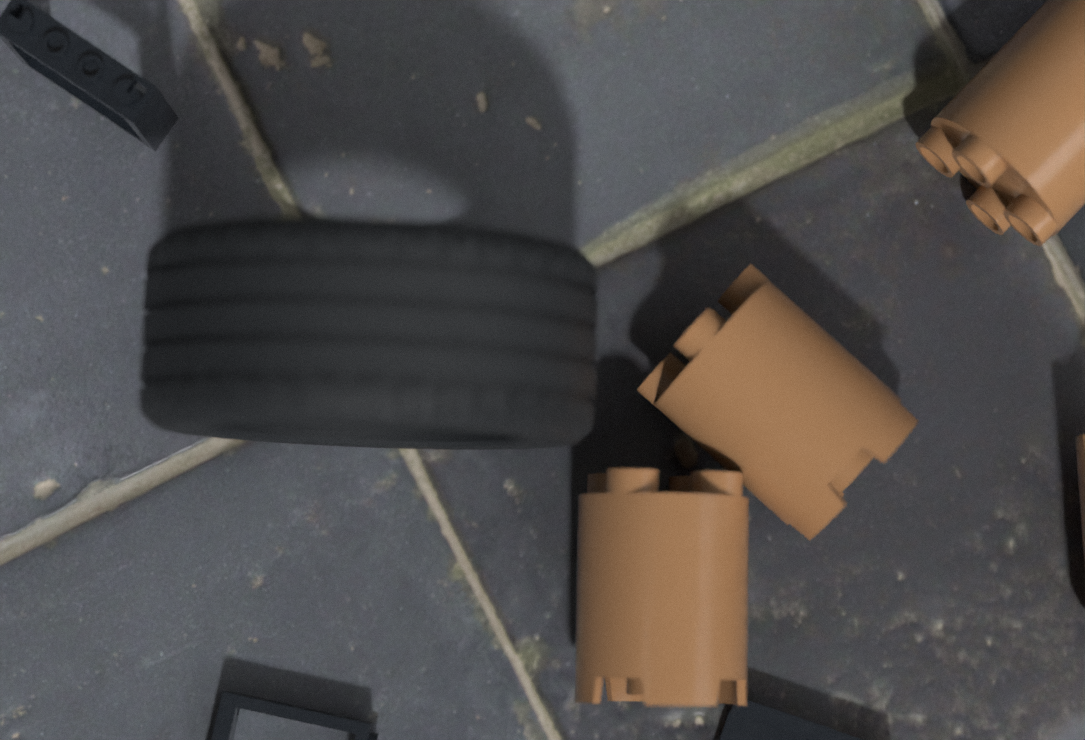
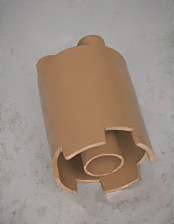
[915,0,1085,246]
[637,264,919,540]
[575,468,749,706]

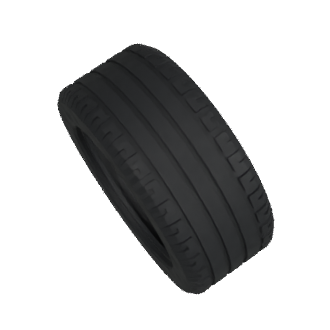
[139,217,598,450]

